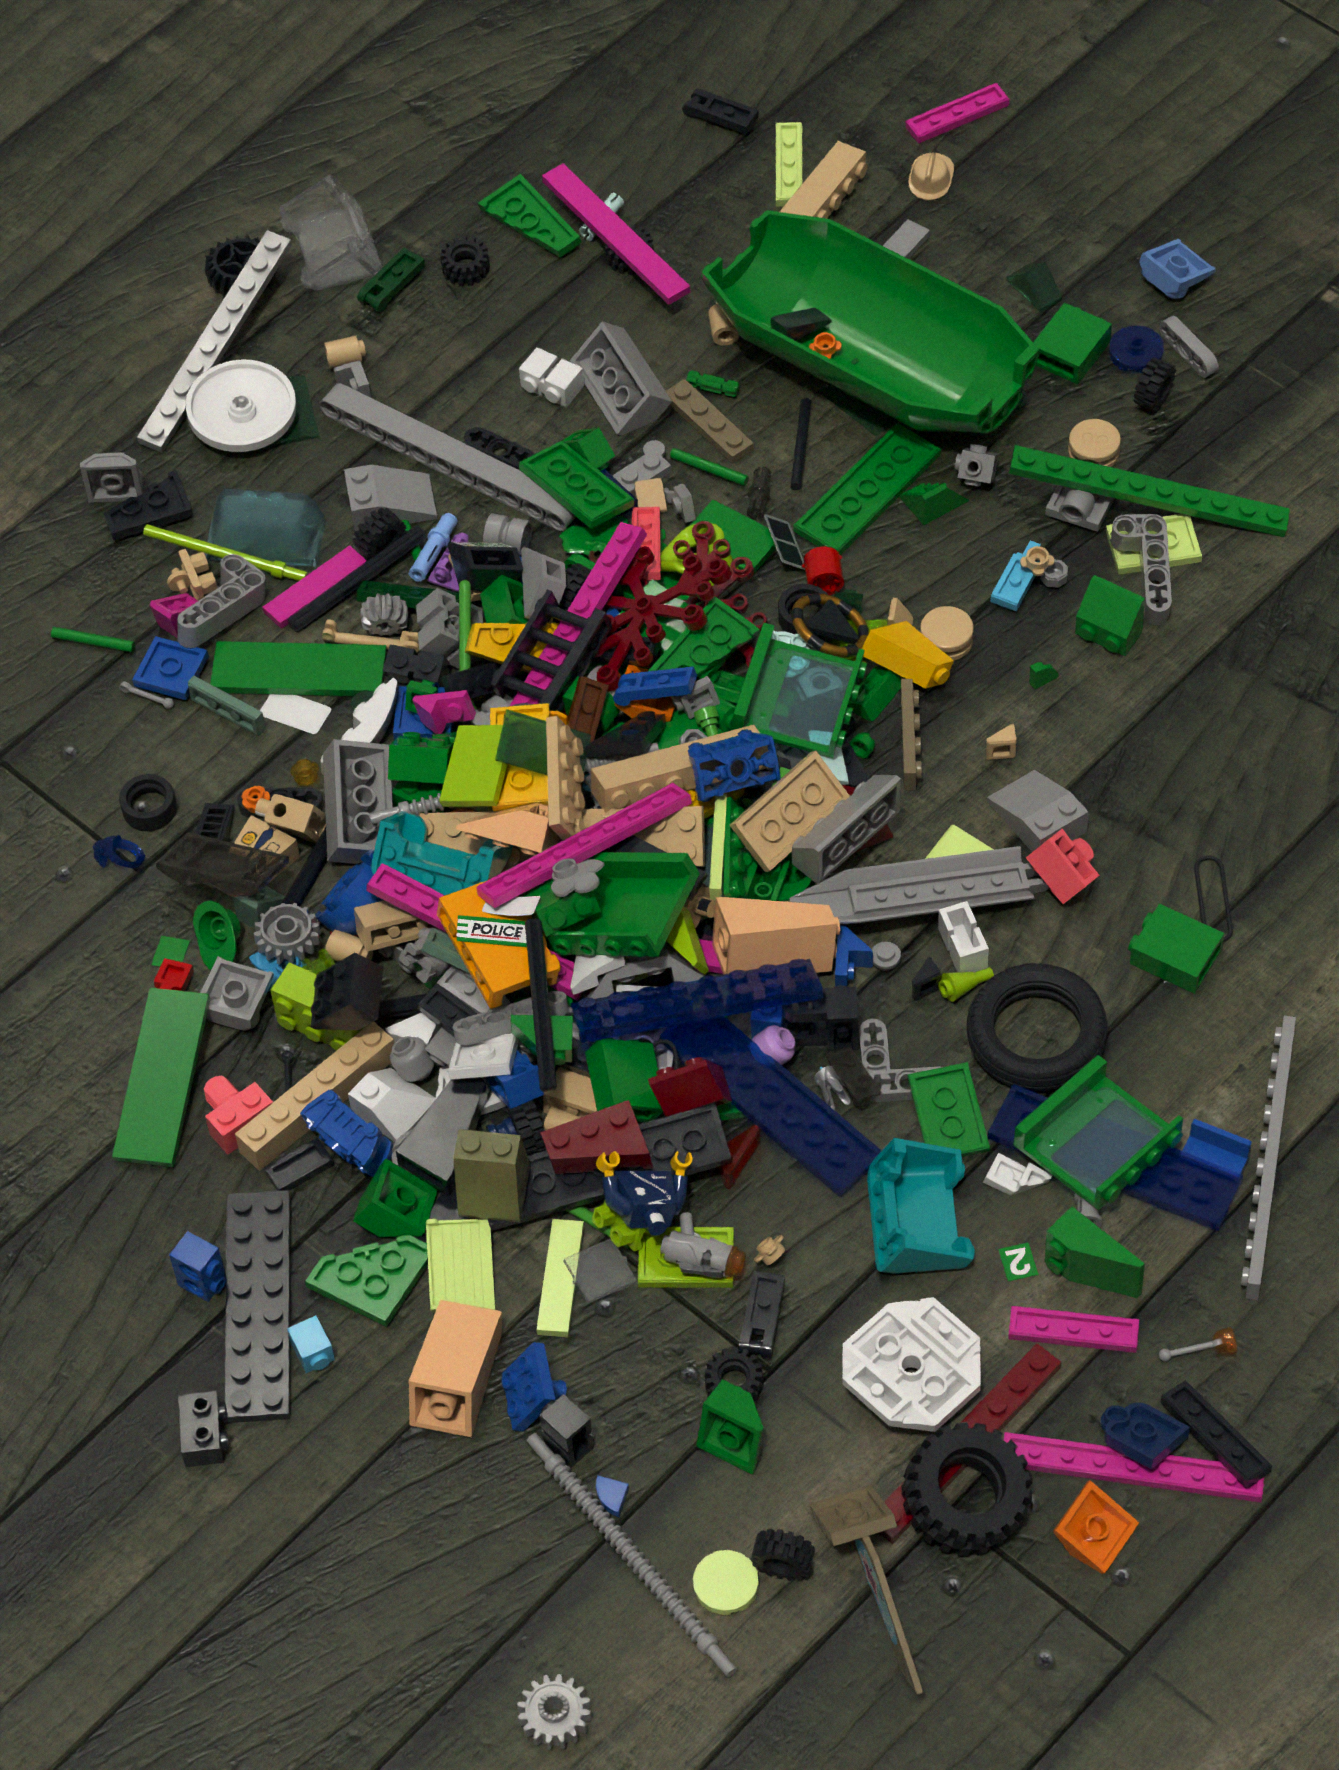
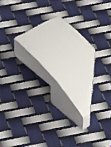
[983,1153,1053,1195]

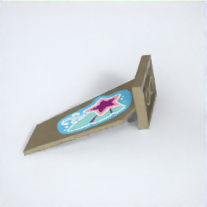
[809,1485,923,1694]

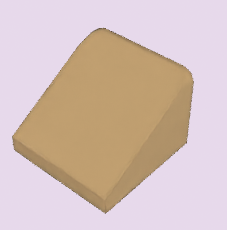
[634,478,667,513]
[888,598,913,625]
[986,724,1016,760]

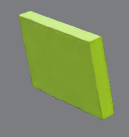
[439,725,516,807]
[638,1227,734,1288]

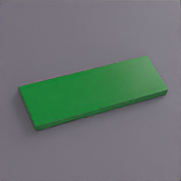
[793,423,941,555]
[210,641,387,697]
[112,988,210,1167]

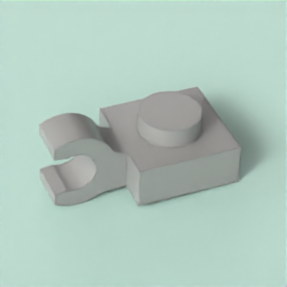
[664,484,696,523]

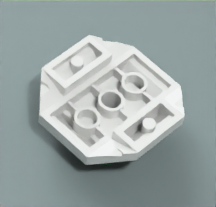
[843,1297,981,1432]

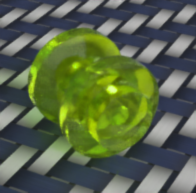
[302,948,335,974]

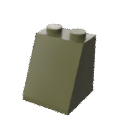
[453,1129,531,1223]

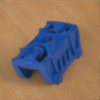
[687,729,780,802]
[300,1090,394,1177]

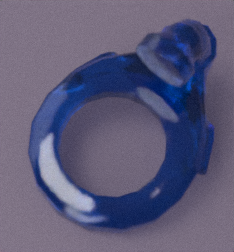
[93,835,145,868]

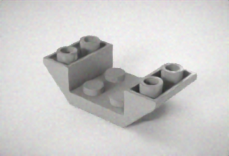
[582,941,706,1012]

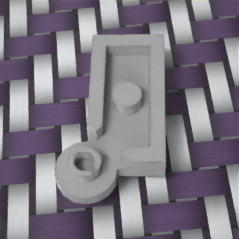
[610,440,672,497]

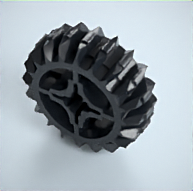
[204,235,276,298]

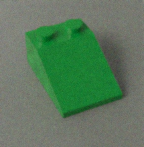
[1045,1206,1145,1298]

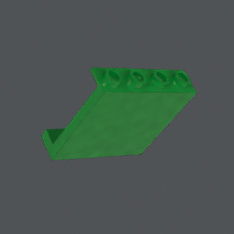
[546,852,700,957]

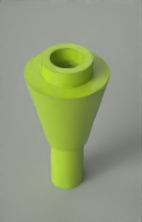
[939,967,994,1002]

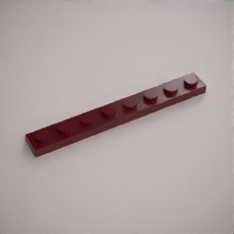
[879,1343,1062,1544]

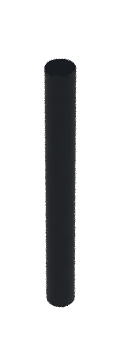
[790,398,812,490]

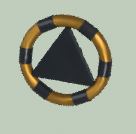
[791,593,869,658]

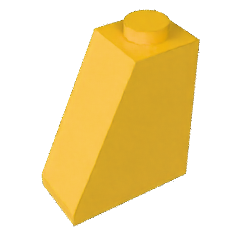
[862,621,954,689]

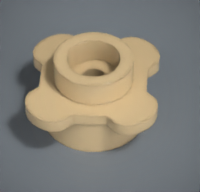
[1020,546,1055,576]
[754,1235,785,1265]

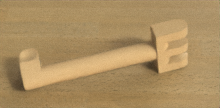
[322,620,419,652]

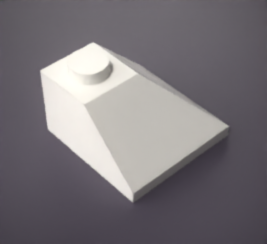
[348,1068,436,1142]

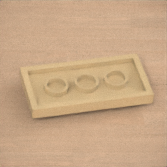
[546,716,585,840]
[730,751,850,872]

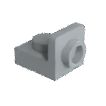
[334,360,371,397]
[671,676,720,719]

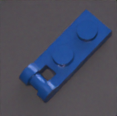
[613,666,697,706]

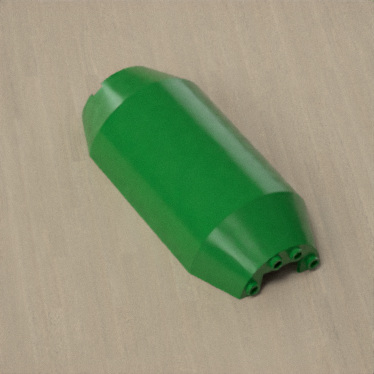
[701,210,1039,433]

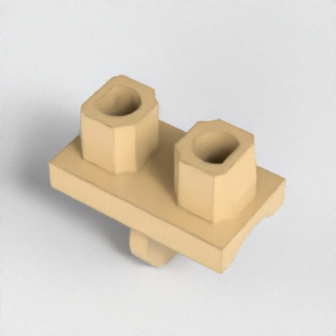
[167,549,217,601]

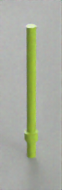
[143,524,307,581]

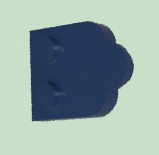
[1100,1403,1190,1469]

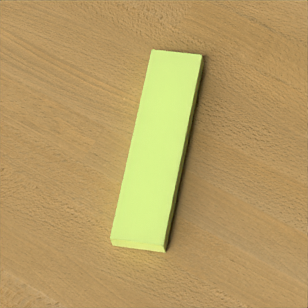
[776,122,802,207]
[709,794,727,901]
[536,1219,584,1337]

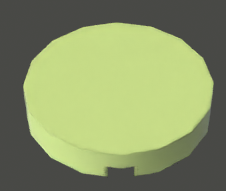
[693,1550,759,1615]

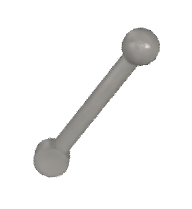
[119,681,174,709]

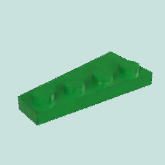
[647,596,760,698]

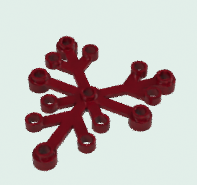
[617,521,768,670]
[595,546,732,692]

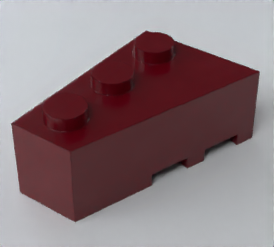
[540,1100,653,1174]

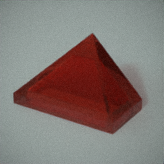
[718,1125,761,1190]

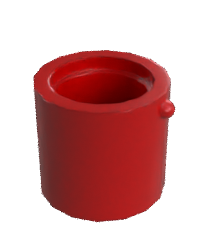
[802,546,844,595]

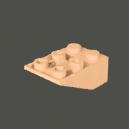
[456,803,559,855]

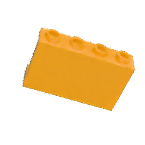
[437,880,560,1009]

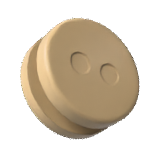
[1068,419,1121,467]
[920,606,974,661]

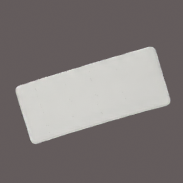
[482,896,540,916]

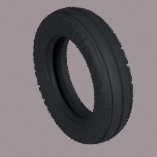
[966,963,1108,1092]

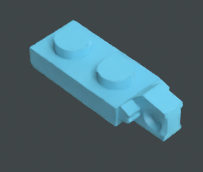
[990,540,1041,612]

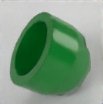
[850,732,876,758]

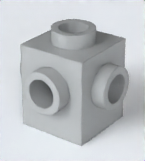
[955,444,999,486]

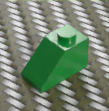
[562,427,615,471]
[510,1015,573,1065]

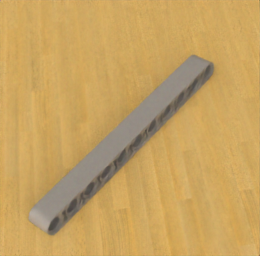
[319,383,576,531]

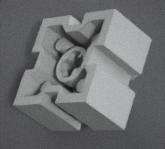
[416,588,483,668]

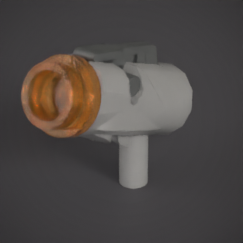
[660,1213,746,1278]

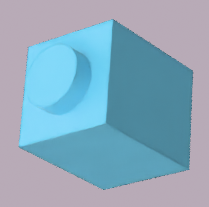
[287,1315,335,1373]

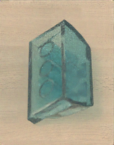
[205,489,325,566]

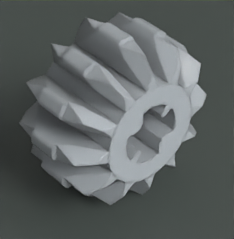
[360,593,408,637]

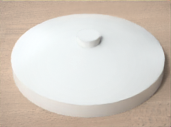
[186,360,296,452]

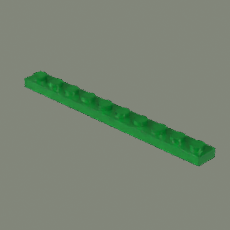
[1009,445,1290,537]

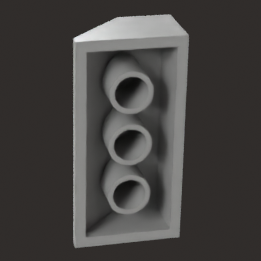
[570,321,672,436]
[323,739,393,864]
[792,775,901,884]

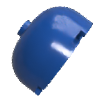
[315,849,383,936]

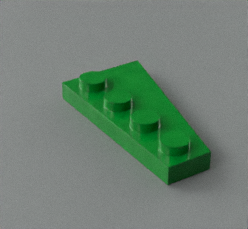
[478,174,582,258]

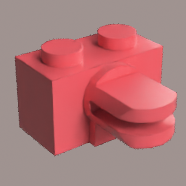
[1025,829,1100,904]
[204,1076,273,1155]

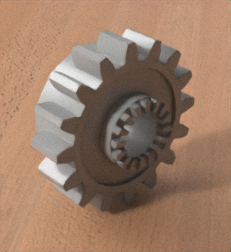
[254,903,320,964]
[517,1674,591,1750]

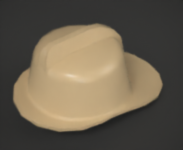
[909,153,954,200]

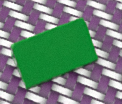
[849,666,902,722]

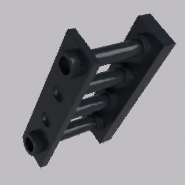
[491,589,612,712]

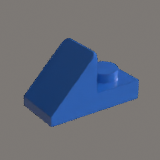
[835,925,873,987]

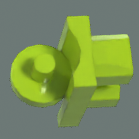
[592,1201,647,1252]

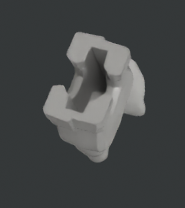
[399,928,452,983]

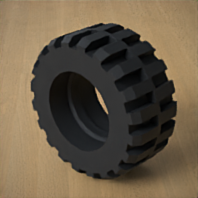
[901,1422,1033,1556]

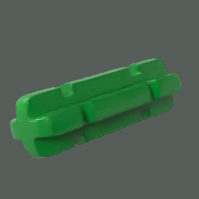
[686,370,740,397]

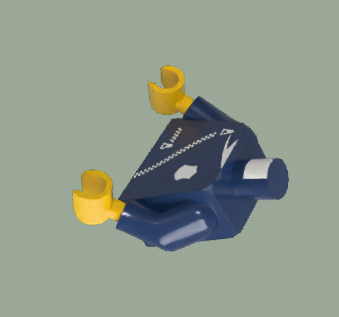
[596,1151,693,1236]

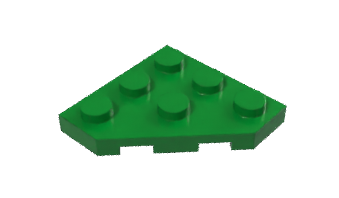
[305,1234,428,1327]

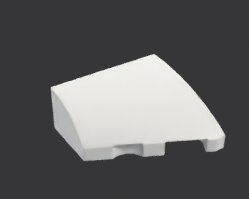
[570,955,625,995]

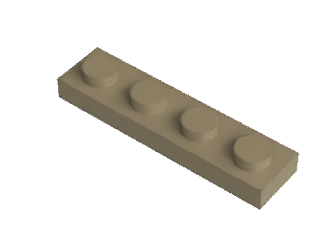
[666,379,754,464]
[901,679,922,790]

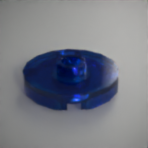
[1109,325,1164,373]

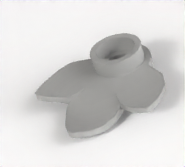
[551,859,605,897]

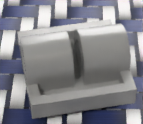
[1045,485,1115,532]

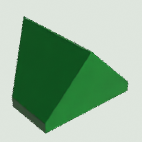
[899,483,970,525]

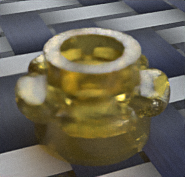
[290,759,319,786]

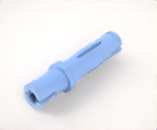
[408,513,458,582]

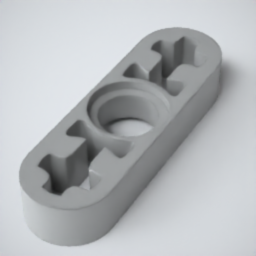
[1159,316,1219,378]

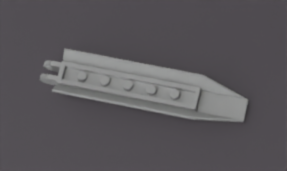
[789,846,1049,924]

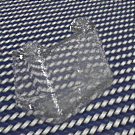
[279,174,383,291]

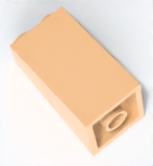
[712,897,840,982]
[409,1300,502,1437]

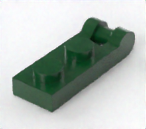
[357,248,425,313]

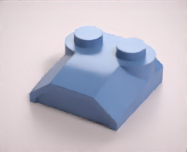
[1139,239,1216,299]

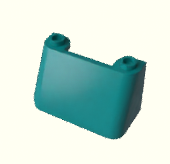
[371,811,513,895]
[867,1138,975,1274]

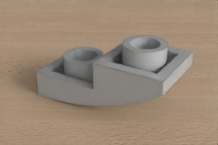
[425,1027,456,1066]

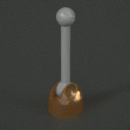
[1159,1327,1237,1361]

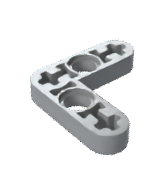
[859,1019,941,1102]

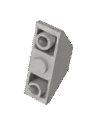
[521,547,566,624]

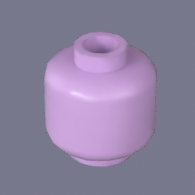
[750,1025,795,1071]

